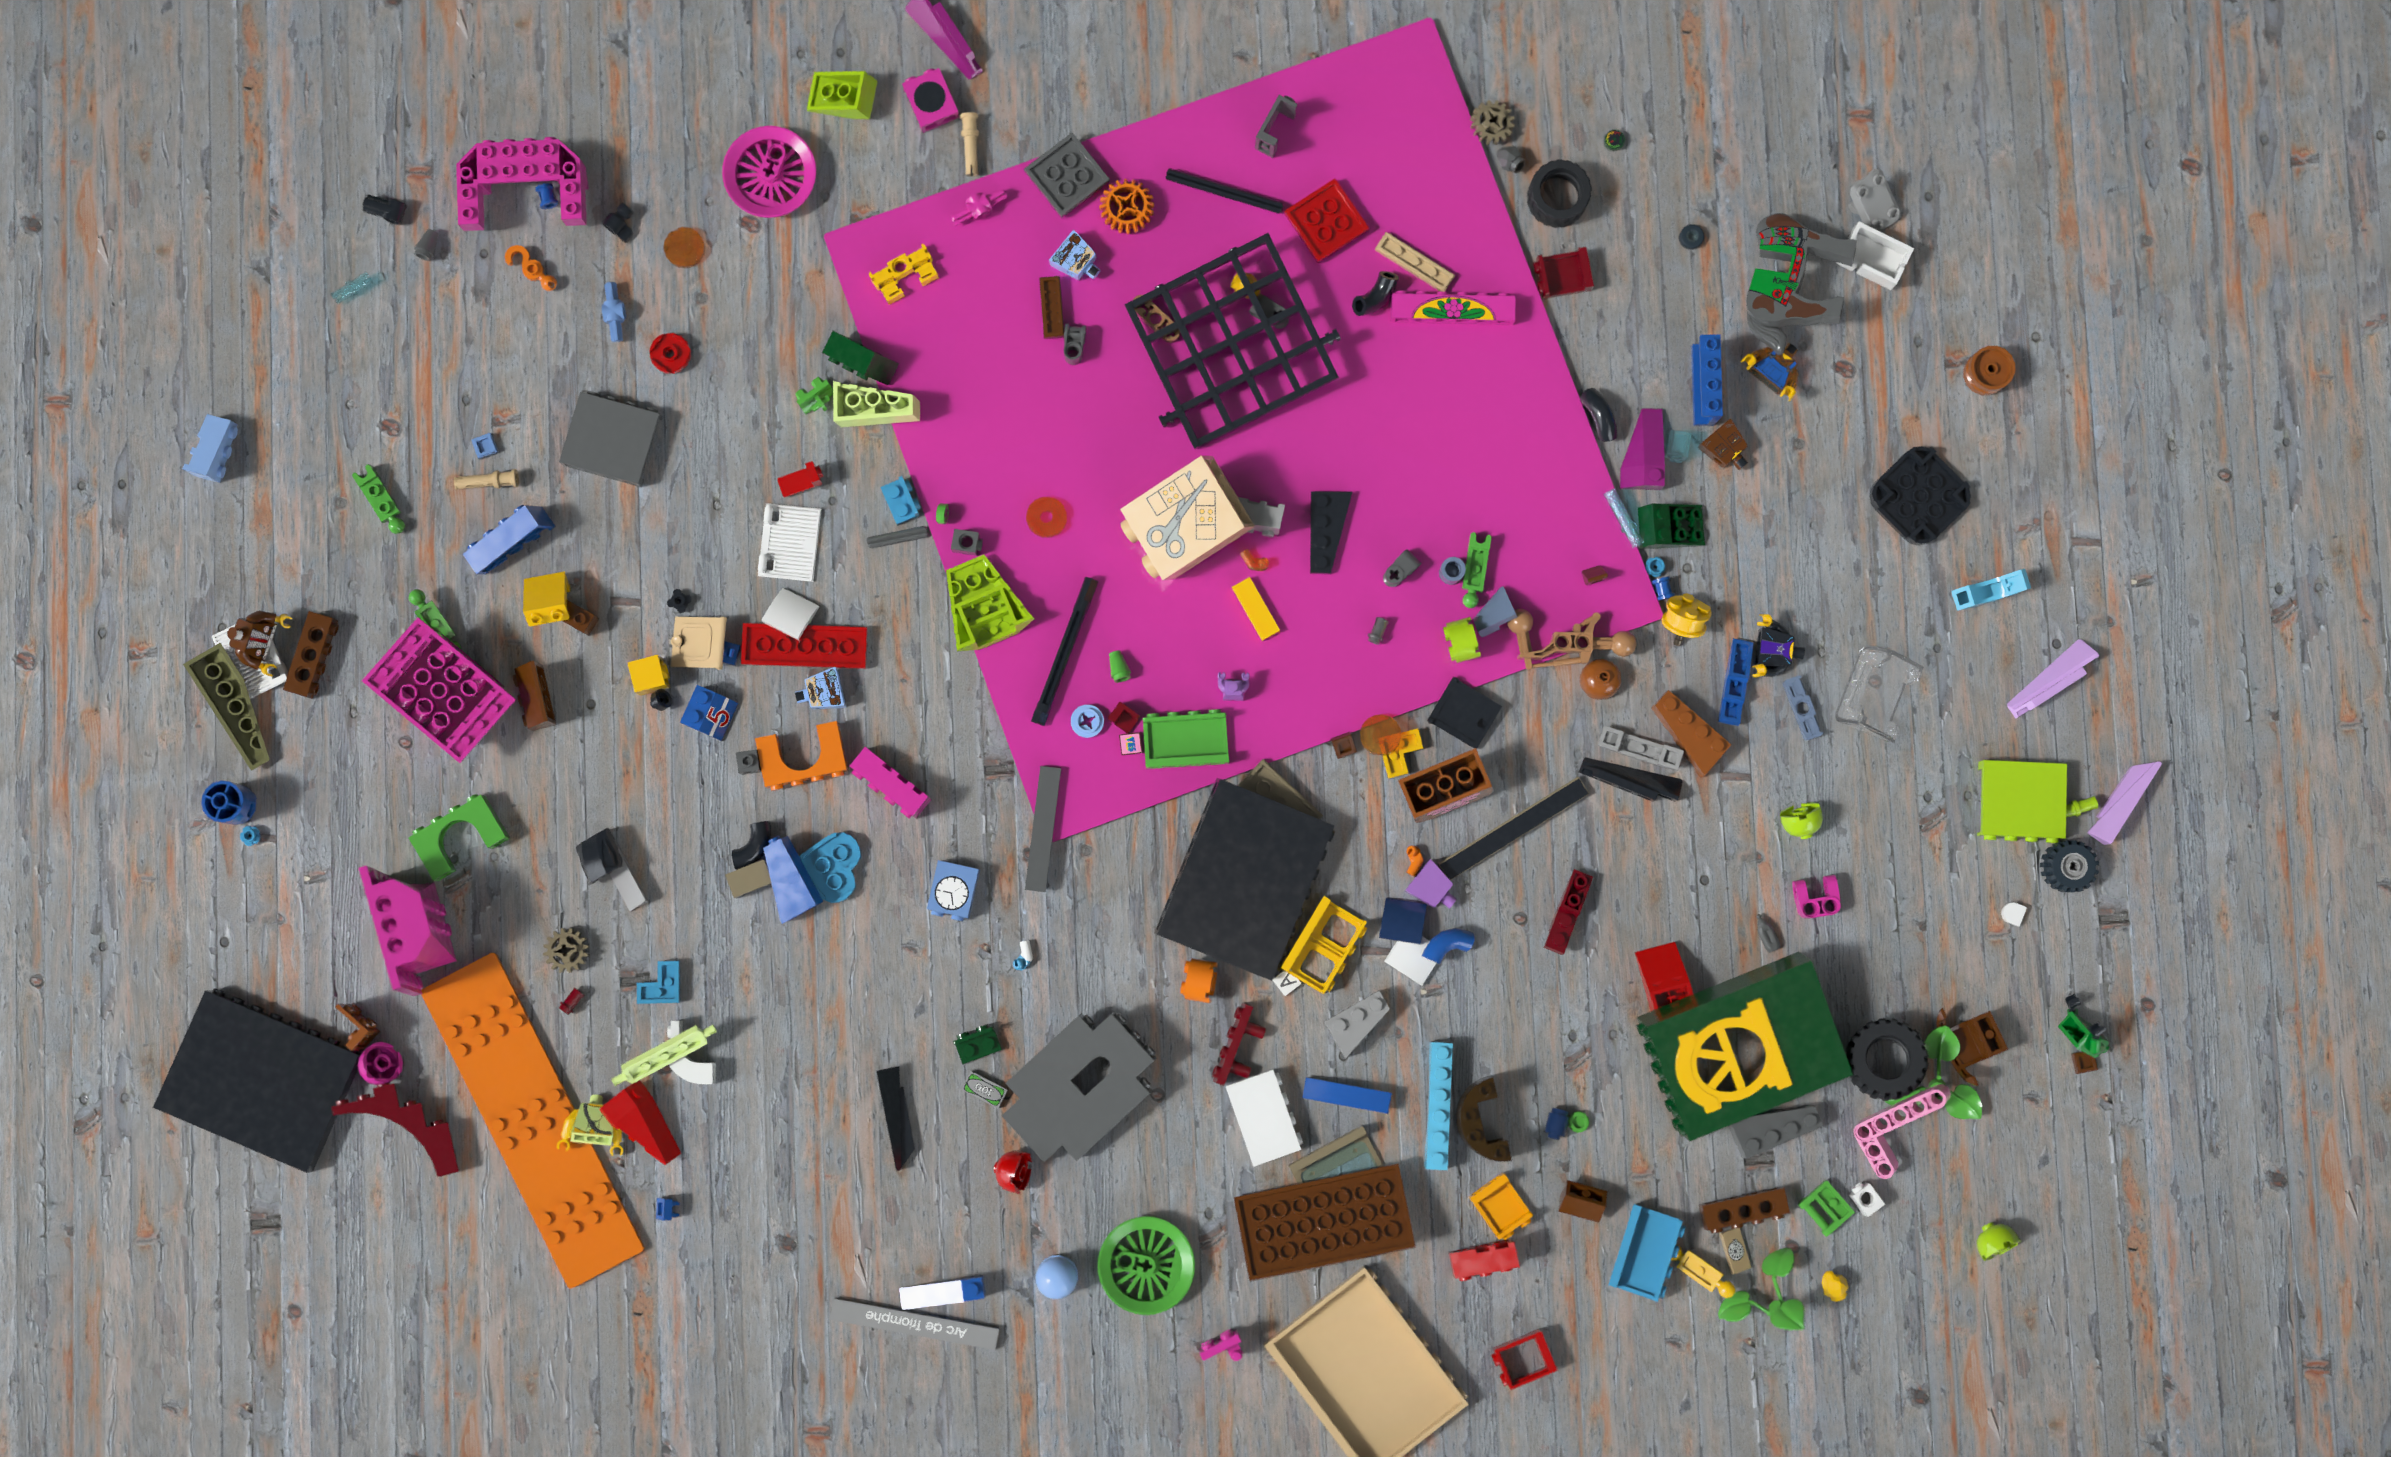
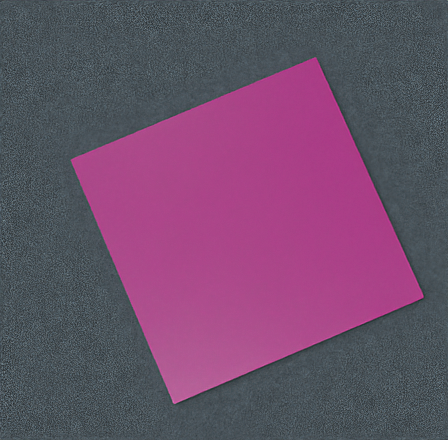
[824,18,1663,843]

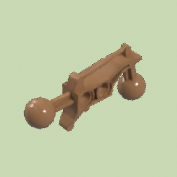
[1507,609,1637,670]

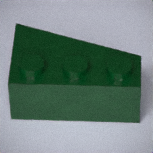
[822,331,899,386]

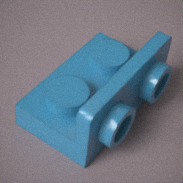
[880,476,921,526]

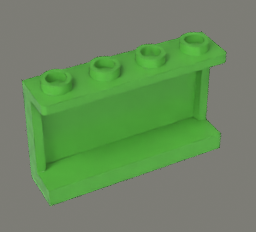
[1143,709,1229,769]

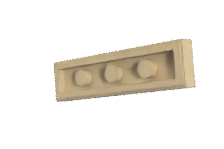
[1375,232,1455,292]

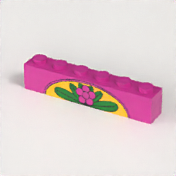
[1391,291,1516,325]

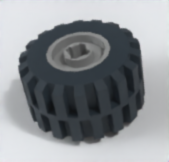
[2040,840,2099,892]

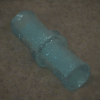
[331,272,373,304]

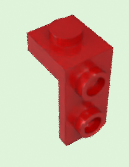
[777,461,824,498]

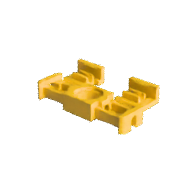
[869,244,939,305]

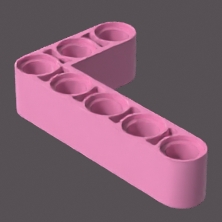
[1854,1084,1951,1179]

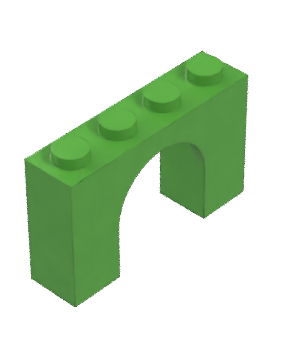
[409,794,510,881]

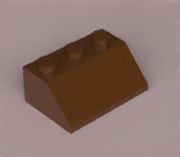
[513,660,557,731]

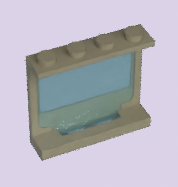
[1288,1125,1384,1184]

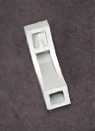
[662,1021,716,1084]

